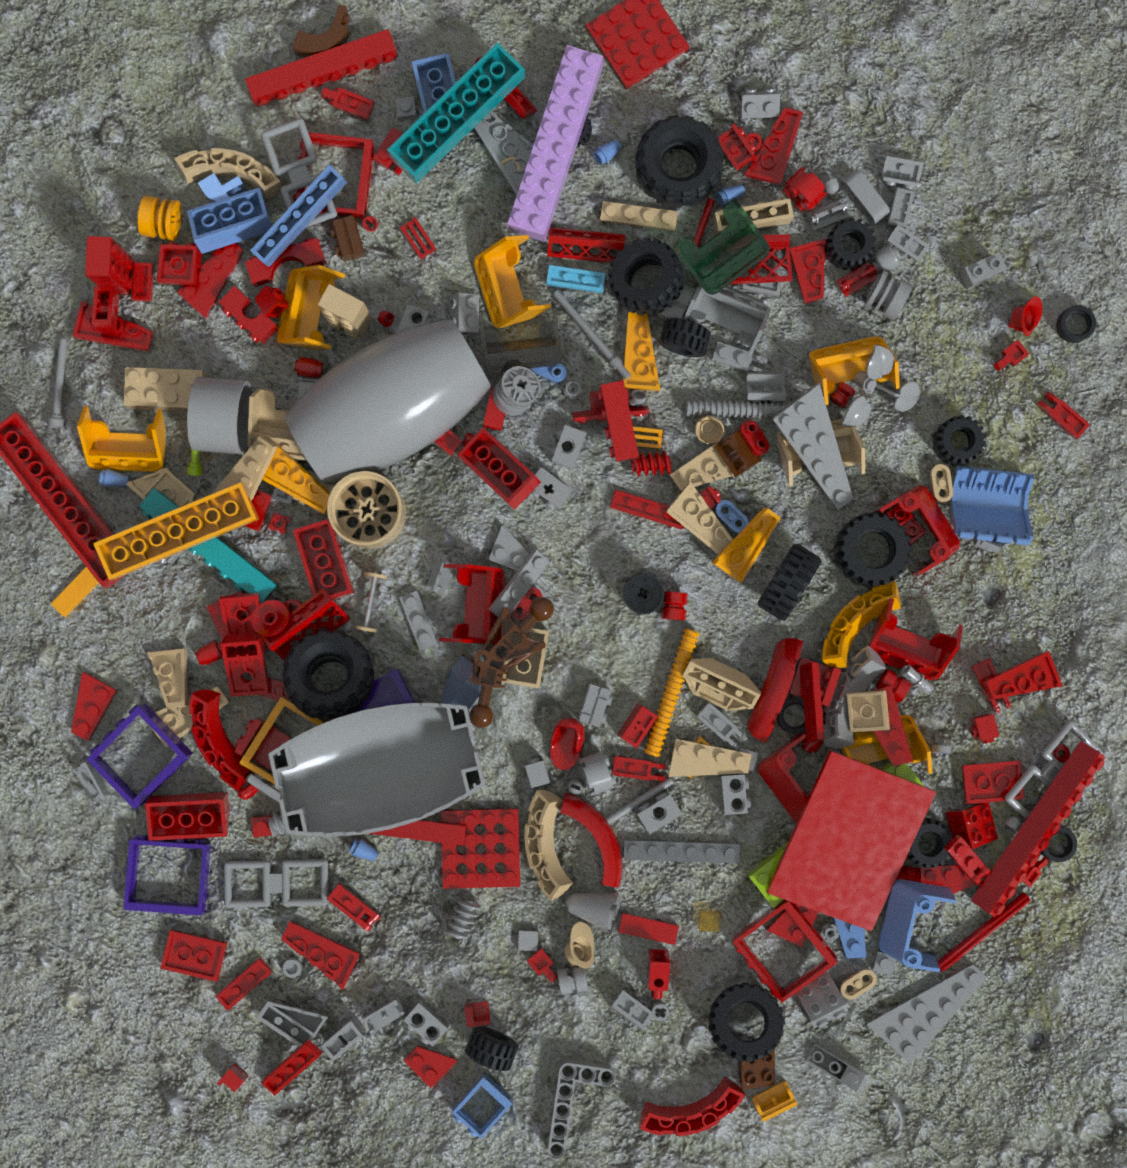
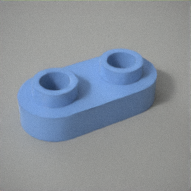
[530,355,567,383]
[715,500,749,533]

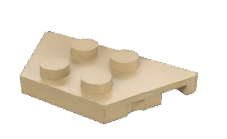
[127,468,196,507]

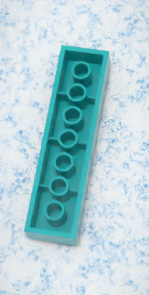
[387,42,525,184]

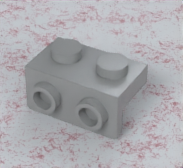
[740,87,780,118]
[880,155,924,189]
[448,292,479,334]
[746,372,786,402]

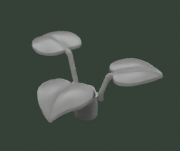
[841,345,920,426]

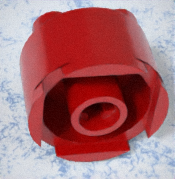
[782,167,827,212]

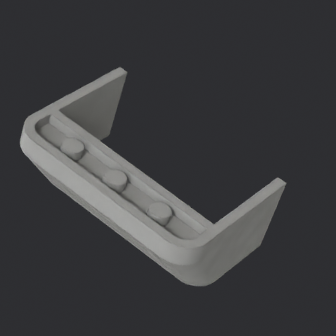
[684,279,771,356]

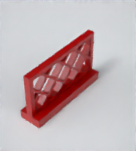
[712,234,792,285]
[262,588,350,661]

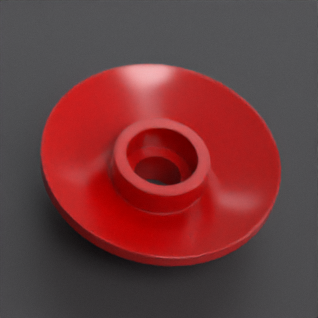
[251,600,289,636]

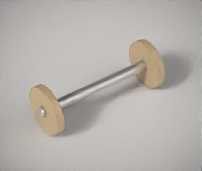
[354,571,387,634]

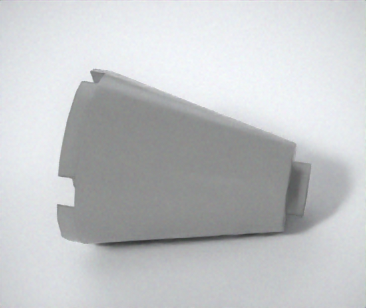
[566,893,621,932]

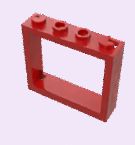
[293,132,375,219]
[733,900,838,1003]

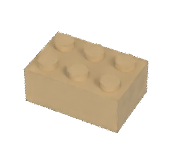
[502,625,549,688]

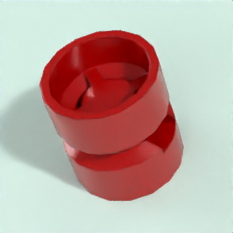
[661,591,688,621]
[875,668,911,703]

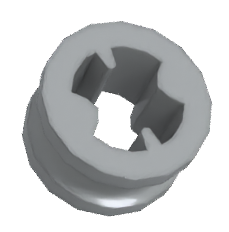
[651,1002,669,1021]

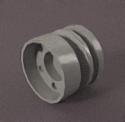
[864,270,913,321]
[493,366,540,416]

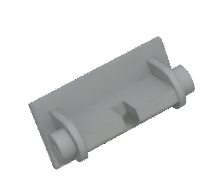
[806,199,849,231]
[426,553,457,595]

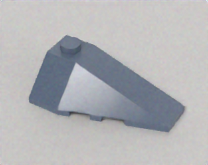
[441,655,481,711]

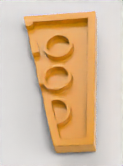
[623,312,661,391]

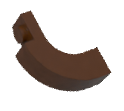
[292,4,350,58]

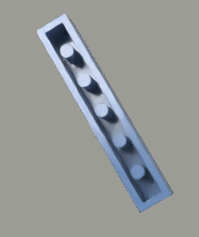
[250,164,347,267]

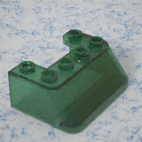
[673,198,770,295]

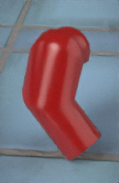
[238,774,258,800]

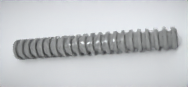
[685,399,791,418]

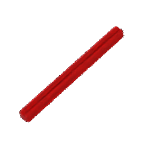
[937,893,1031,972]

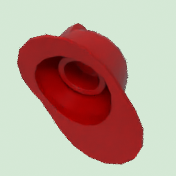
[1008,296,1043,336]

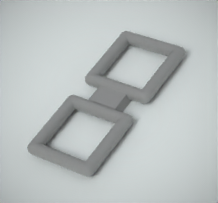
[261,118,337,228]
[1005,720,1097,819]
[224,859,329,908]

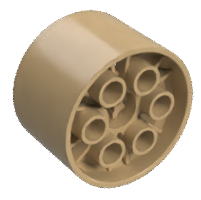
[327,471,406,549]

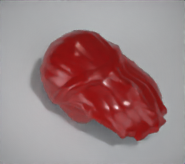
[550,718,585,770]

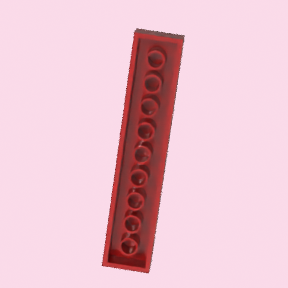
[0,412,125,588]

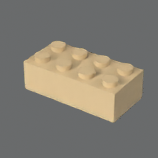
[318,284,373,339]
[124,367,208,411]

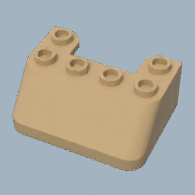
[247,388,307,461]

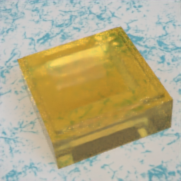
[699,910,720,932]

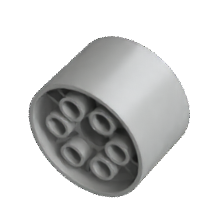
[187,377,253,455]

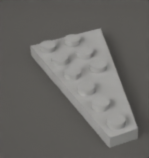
[474,111,572,196]
[771,383,853,510]
[865,963,987,1064]

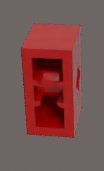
[91,286,120,332]

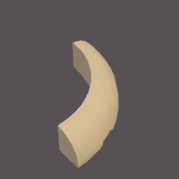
[174,148,281,201]
[524,790,573,901]

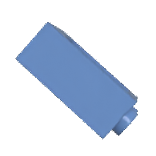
[452,1072,513,1139]

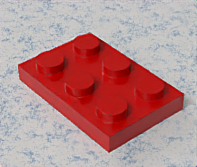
[961,760,1024,804]
[160,929,228,982]

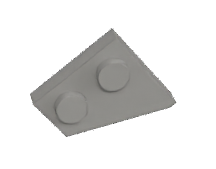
[488,526,529,571]

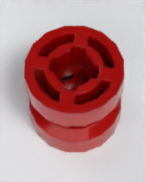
[829,382,856,408]

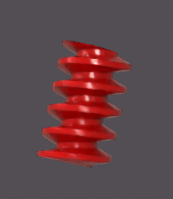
[631,450,671,477]

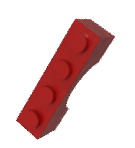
[245,237,327,288]

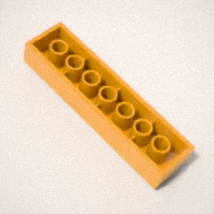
[93,482,259,580]

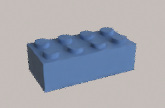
[412,53,456,113]
[187,187,273,254]

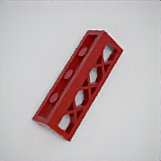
[547,227,625,263]

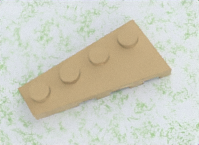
[214,436,278,501]

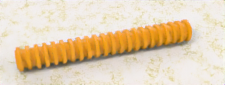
[644,628,700,757]

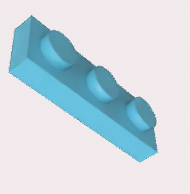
[546,265,606,294]

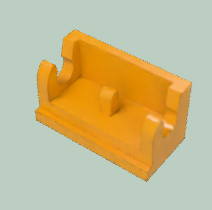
[751,1080,798,1122]

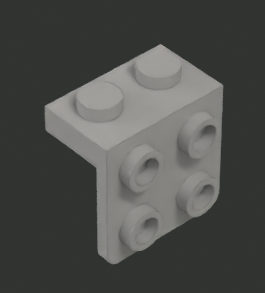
[796,971,848,1028]

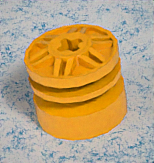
[137,195,182,241]

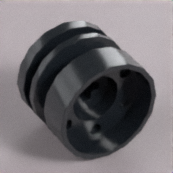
[623,573,664,615]

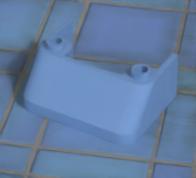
[878,879,956,972]

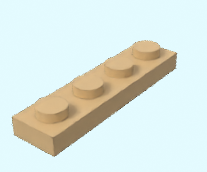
[600,201,678,232]

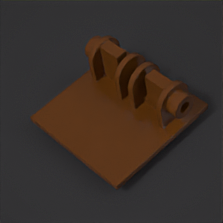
[714,430,762,478]
[739,1049,775,1090]

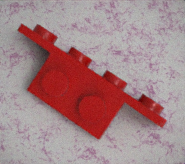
[572,388,650,423]

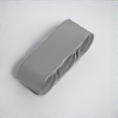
[841,169,890,224]

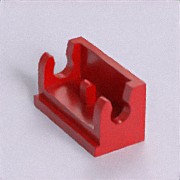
[617,703,658,748]

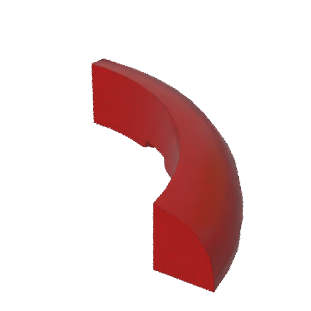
[747,638,803,743]
[189,689,253,791]
[560,792,623,887]
[639,1077,745,1136]

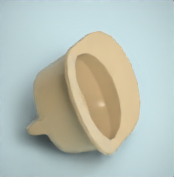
[565,922,594,969]

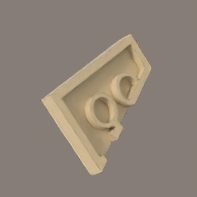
[147,648,188,708]

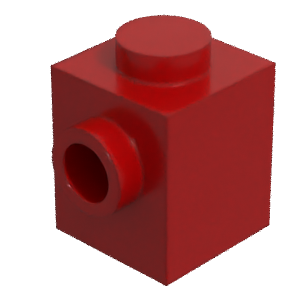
[255,286,289,318]
[970,713,1000,744]

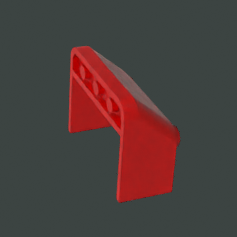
[874,485,960,577]
[439,564,505,645]
[868,598,963,680]
[757,733,808,823]

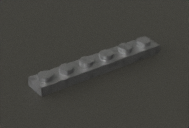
[623,839,740,864]

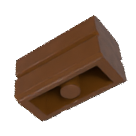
[330,215,365,262]

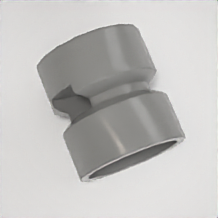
[557,966,588,995]

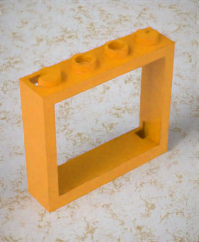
[240,695,326,784]

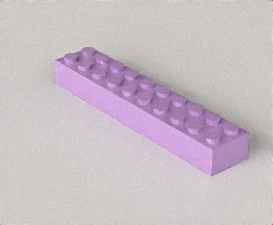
[507,45,604,242]

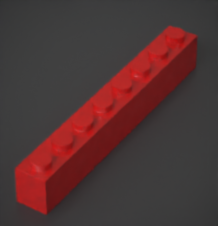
[245,29,398,106]

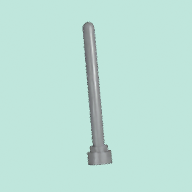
[47,337,67,429]

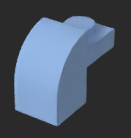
[198,173,246,203]

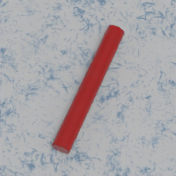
[689,198,715,254]

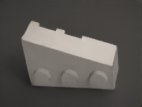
[256,1000,329,1047]

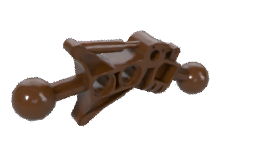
[469,597,554,728]

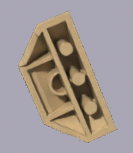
[683,658,761,711]

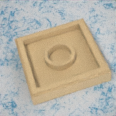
[846,690,890,732]

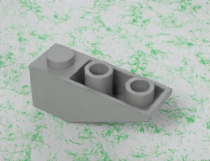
[806,1043,871,1092]

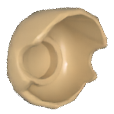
[695,415,724,444]

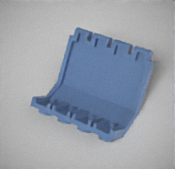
[950,466,1034,546]

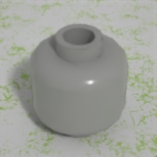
[872,245,902,273]

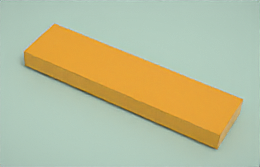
[51,567,99,617]

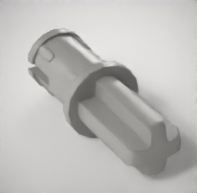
[901,664,934,695]

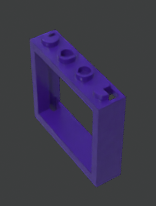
[86,703,193,810]
[123,834,211,916]

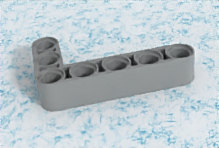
[548,1058,615,1160]

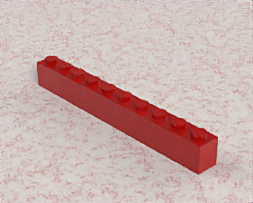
[970,741,1106,917]

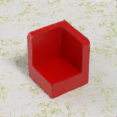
[464,1001,491,1027]
[217,1063,249,1093]

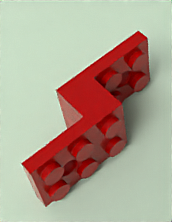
[219,593,270,697]

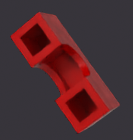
[219,286,278,345]

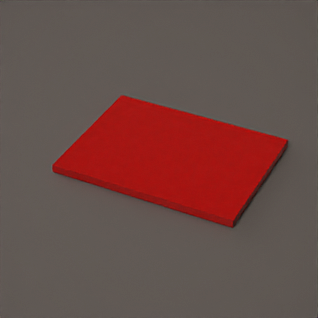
[766,750,936,931]

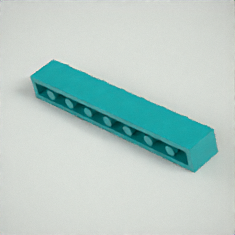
[139,488,278,603]

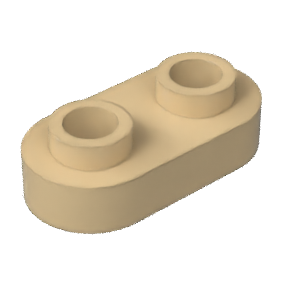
[930,464,953,503]
[839,968,877,1000]

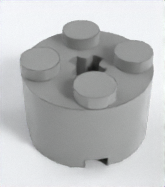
[578,752,616,796]

